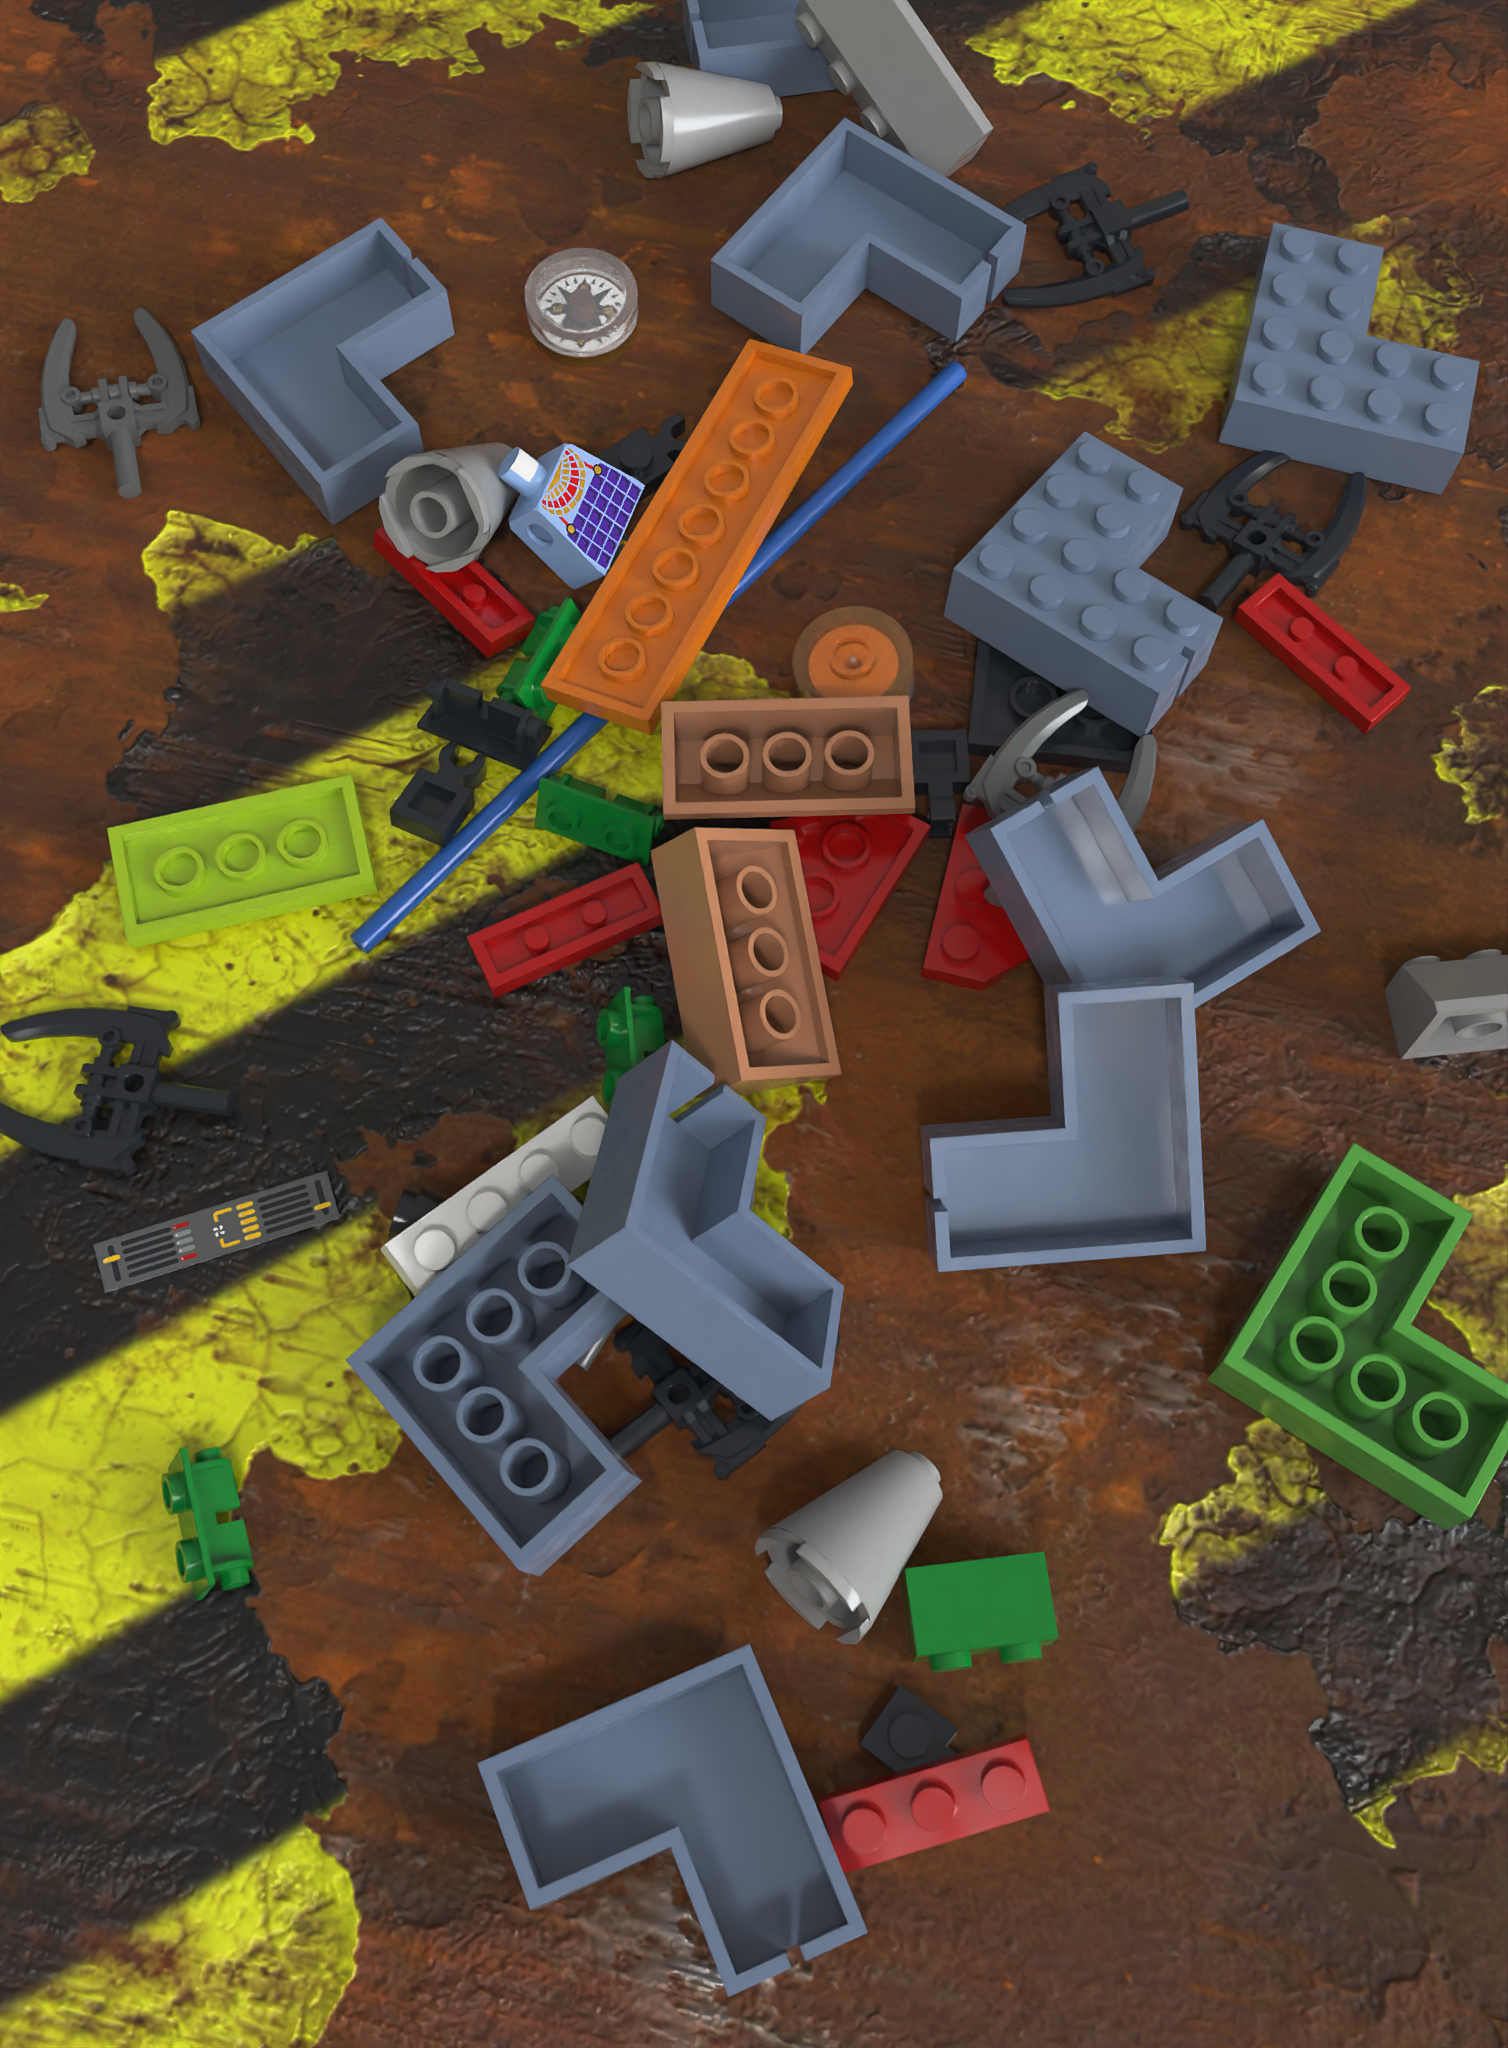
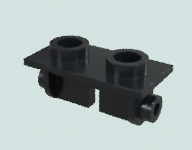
[417,675,553,772]

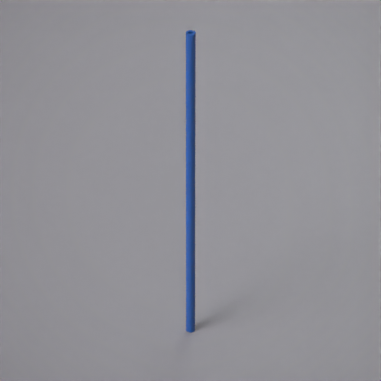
[349,361,967,954]

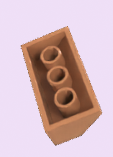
[661,696,915,820]
[650,827,842,1098]

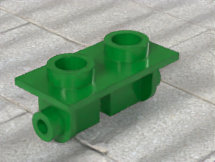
[496,597,582,725]
[534,773,666,867]
[597,987,665,1107]
[161,1447,254,1601]

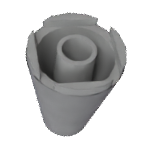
[627,61,783,178]
[379,442,519,573]
[754,1450,943,1644]

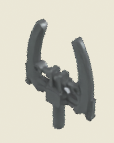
[38,307,201,499]
[963,689,1157,908]

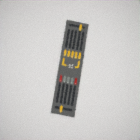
[93,1170,340,1293]

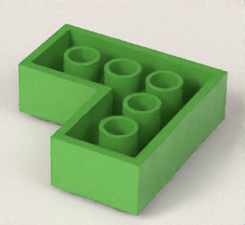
[1207,1143,1508,1530]

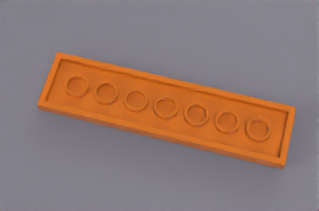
[541,339,853,736]

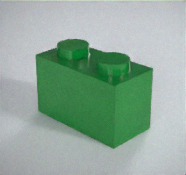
[900,1551,1059,1673]

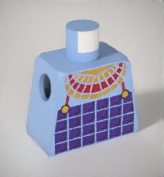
[498,443,645,590]

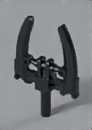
[1000,162,1189,308]
[1179,450,1367,613]
[0,1006,236,1175]
[607,1321,841,1481]

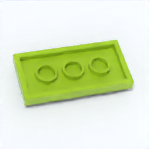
[107,774,378,948]

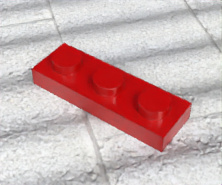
[373,526,536,658]
[1234,573,1411,734]
[466,862,663,998]
[819,1733,1050,1873]

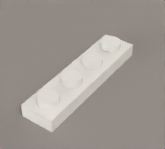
[380,1096,608,1297]

